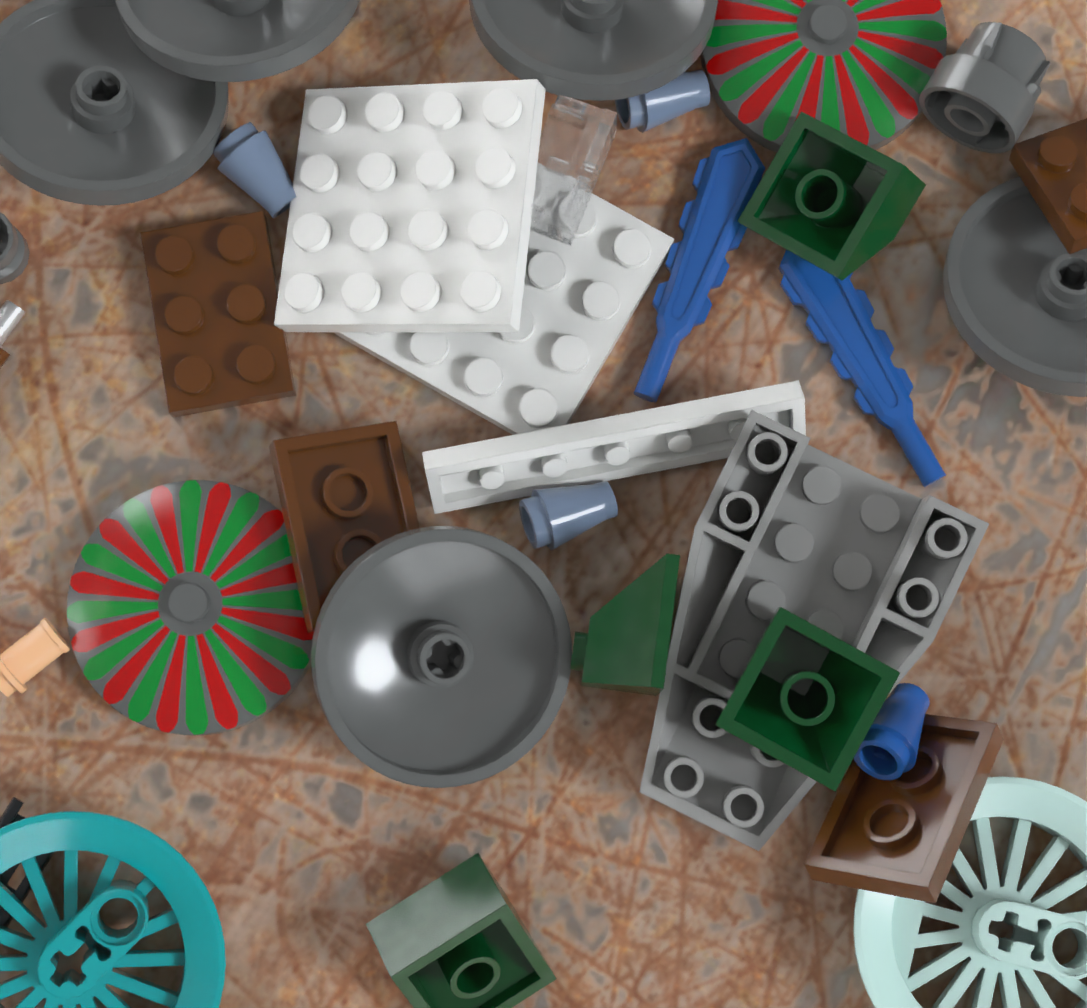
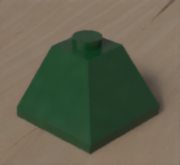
[737,112,926,281]
[570,553,680,696]
[715,607,900,791]

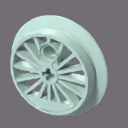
[853,777,1087,1008]

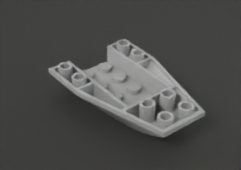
[639,410,989,851]

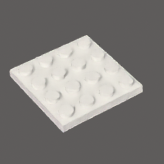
[274,79,546,332]
[334,163,674,435]

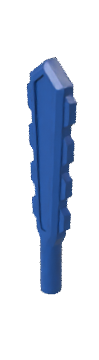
[634,138,765,403]
[778,250,946,487]

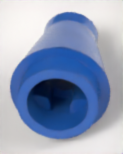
[854,683,930,780]

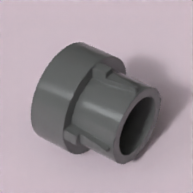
[919,22,1050,153]

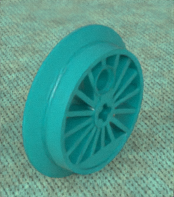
[0,811,226,1008]

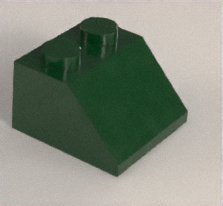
[366,853,557,1008]

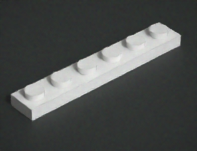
[422,380,806,514]

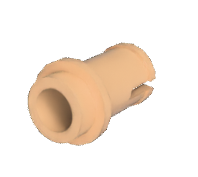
[0,618,70,697]

